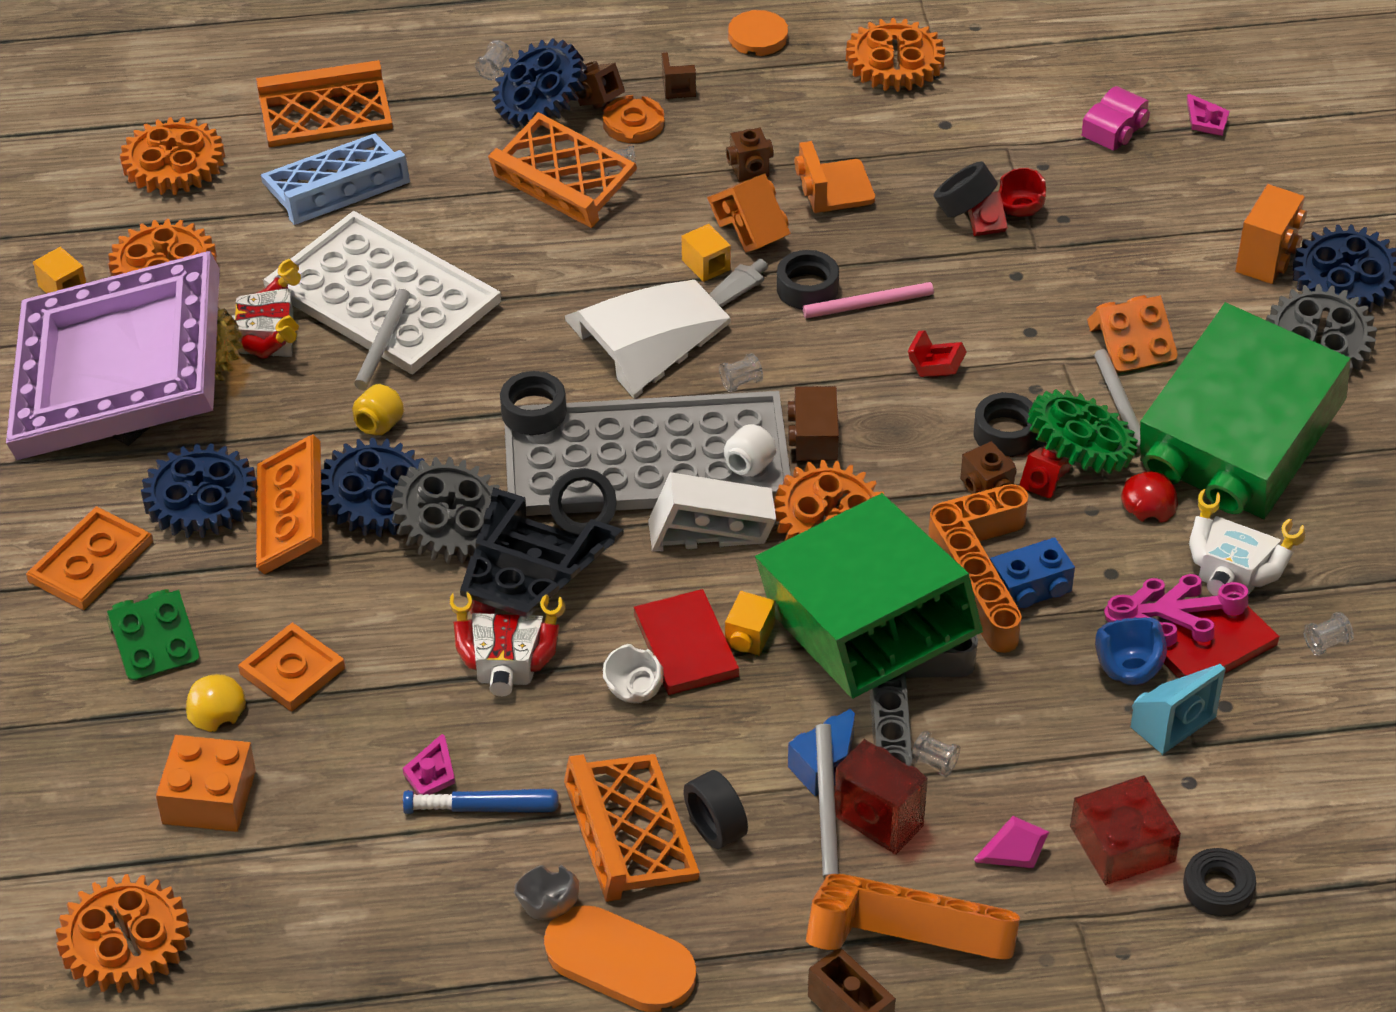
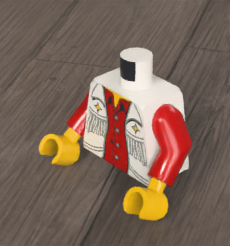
[217,259,301,359]
[450,592,565,697]

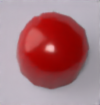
[999,168,1046,217]
[1121,471,1178,523]

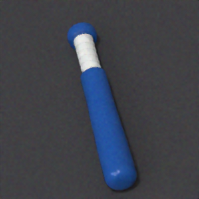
[403,789,559,814]

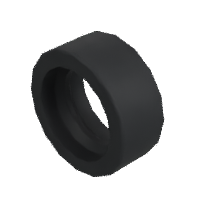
[933,161,998,218]
[776,250,839,310]
[500,371,567,436]
[974,392,1038,457]
[549,468,617,535]
[683,770,748,850]

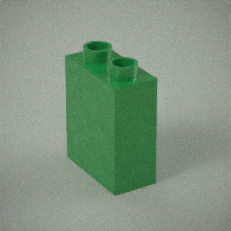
[1140,302,1351,520]
[755,493,983,699]

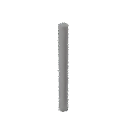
[354,289,410,390]
[1094,349,1140,453]
[815,724,839,878]

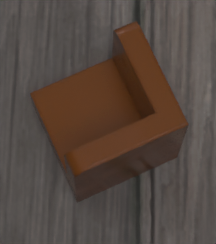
[661,52,696,99]

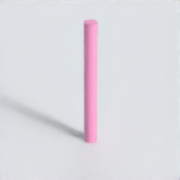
[803,282,934,319]

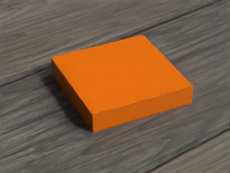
[238,622,345,712]

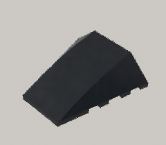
[460,487,624,618]

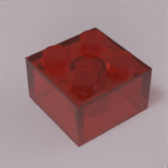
[835,739,928,855]
[1070,775,1181,885]

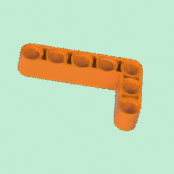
[928,484,1028,653]
[806,874,1020,959]

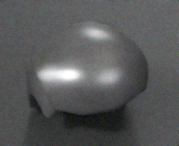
[514,865,579,920]

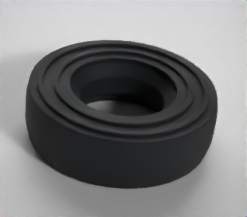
[1183,848,1256,916]

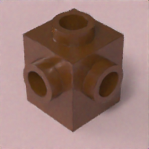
[575,61,625,108]
[726,127,774,182]
[960,441,1017,494]

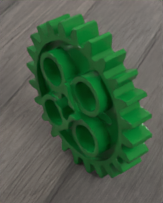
[1027,389,1138,474]

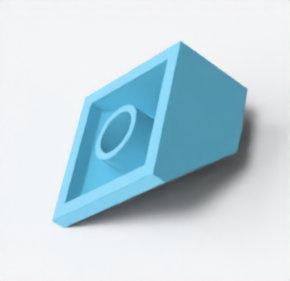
[1130,664,1225,755]

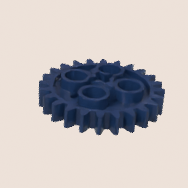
[492,38,587,129]
[1292,224,1396,312]
[321,438,433,537]
[141,444,258,538]

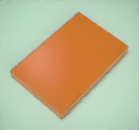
[26,506,153,610]

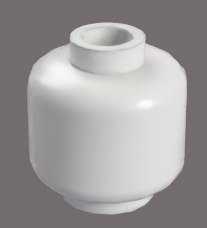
[724,424,776,477]

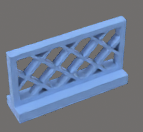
[261,133,410,225]

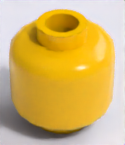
[352,384,404,436]

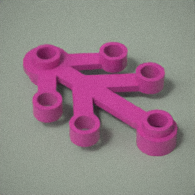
[1104,574,1248,646]

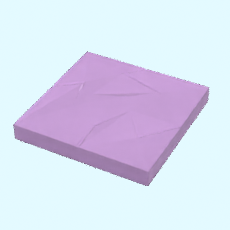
[6,251,220,460]

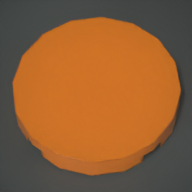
[728,10,788,56]
[603,95,664,143]

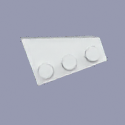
[648,472,776,552]

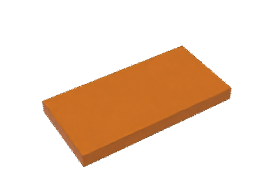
[256,434,322,574]

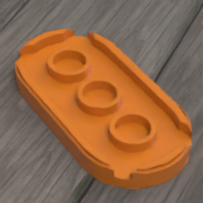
[544,906,696,1012]

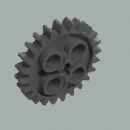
[1266,284,1377,377]
[390,457,500,564]

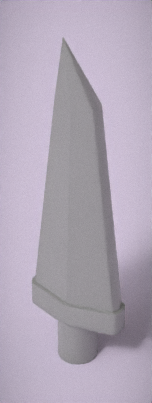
[709,259,768,307]

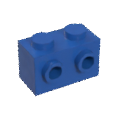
[990,537,1075,609]

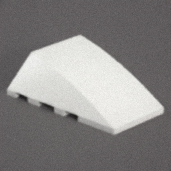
[565,280,731,399]

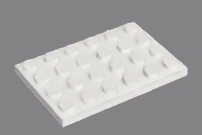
[263,211,501,375]

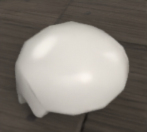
[603,644,663,703]

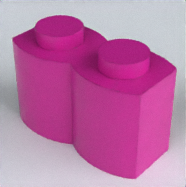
[1081,86,1150,151]

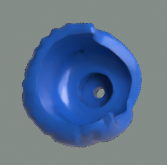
[1095,617,1167,685]

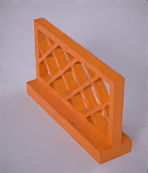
[256,60,393,147]
[488,112,637,229]
[564,754,700,902]

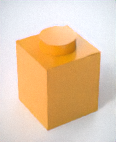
[681,224,731,282]
[33,247,87,293]
[725,591,775,656]

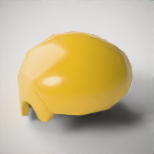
[186,674,246,732]

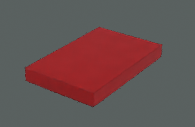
[634,589,739,695]
[1164,606,1280,678]

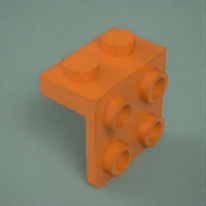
[794,141,875,213]
[1087,295,1178,373]

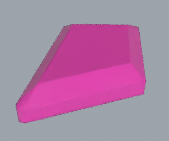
[1187,94,1230,136]
[402,734,455,795]
[974,815,1049,868]

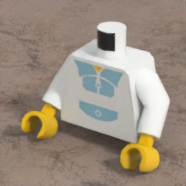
[1189,489,1306,596]

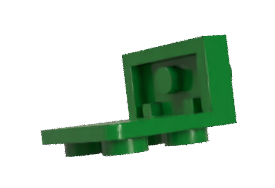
[107,589,199,680]

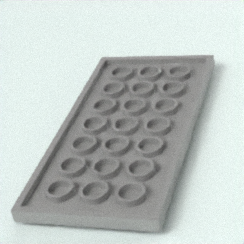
[504,391,791,516]

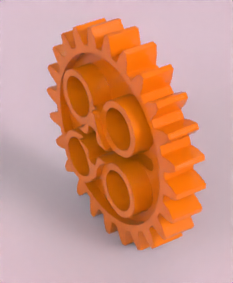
[846,18,945,92]
[120,117,225,195]
[108,219,217,276]
[774,460,884,541]
[56,874,190,993]

